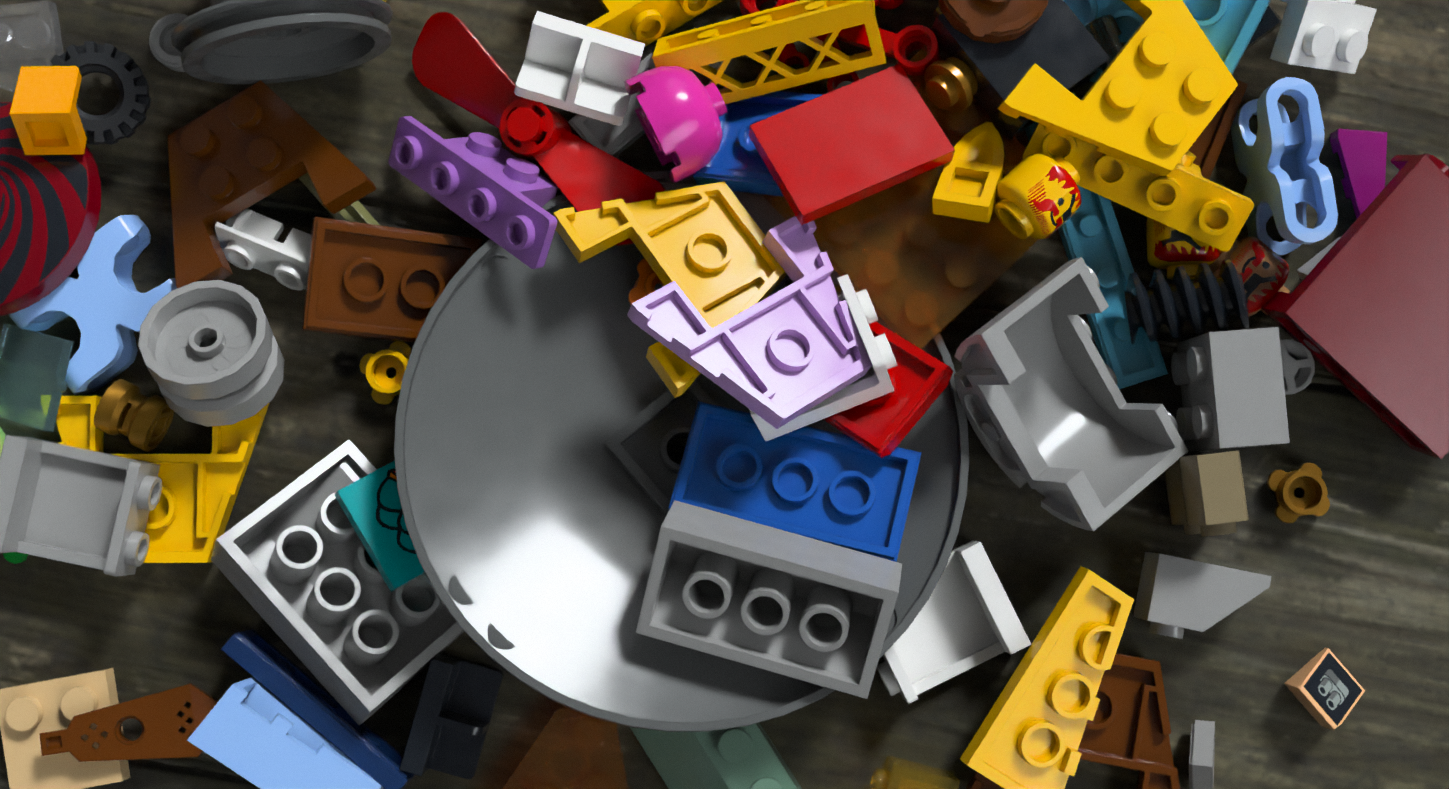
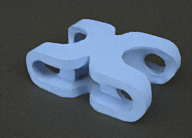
[1230,77,1338,256]
[9,215,177,395]

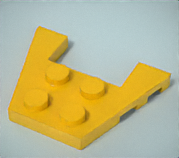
[997,0,1238,177]
[553,181,786,398]
[46,396,269,563]

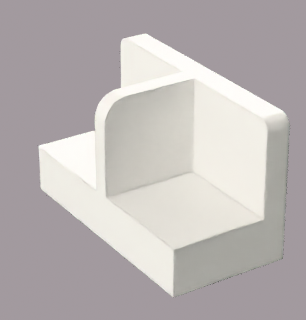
[514,11,645,126]

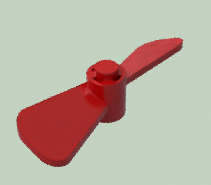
[412,12,666,246]

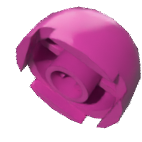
[624,66,728,183]

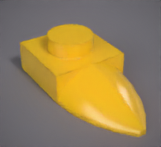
[932,122,1004,223]

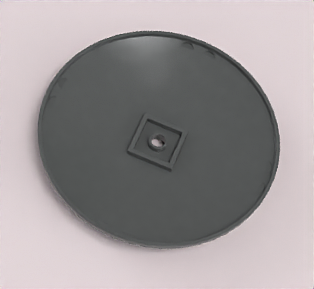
[394,170,969,732]

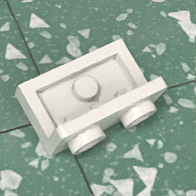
[1270,0,1377,74]

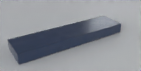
[221,629,416,789]

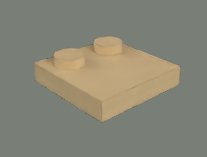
[0,668,131,789]

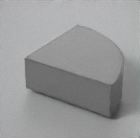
[1189,720,1215,789]

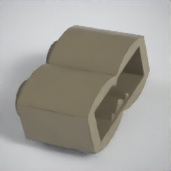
[1164,450,1249,536]

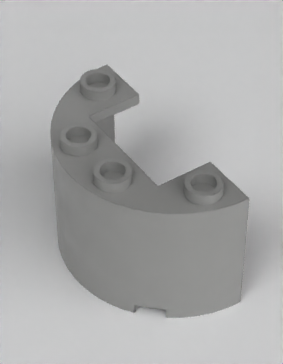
[954,257,1188,531]

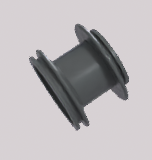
[171,0,393,84]

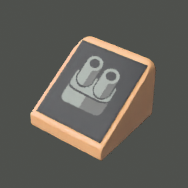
[1284,647,1365,731]

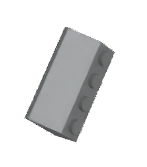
[636,500,902,699]

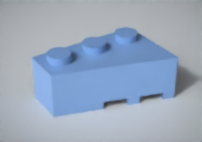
[187,677,384,789]

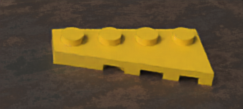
[960,566,1134,789]

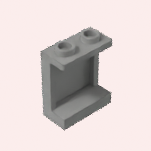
[0,435,162,577]

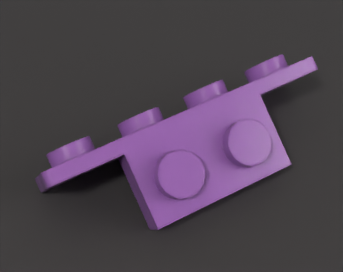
[389,116,558,269]

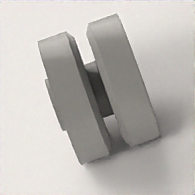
[138,280,285,427]

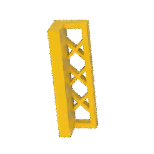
[652,0,886,104]

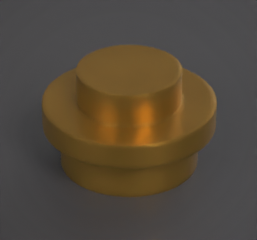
[924,57,978,113]

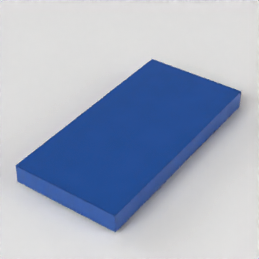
[669,401,921,562]

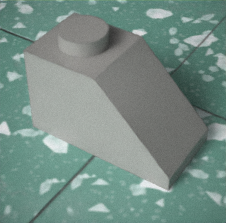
[1133,552,1271,639]

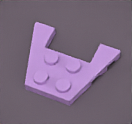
[627,216,872,429]

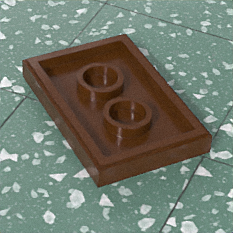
[302,217,483,343]

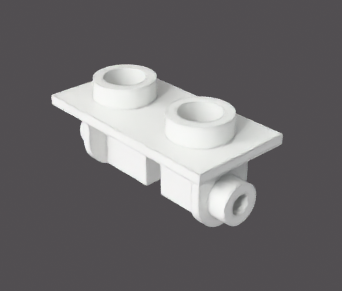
[215,208,311,290]

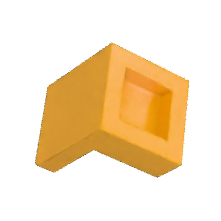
[10,66,87,155]

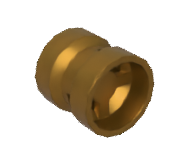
[94,379,174,452]

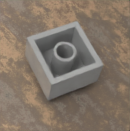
[1171,327,1290,452]

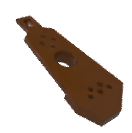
[39,683,218,762]

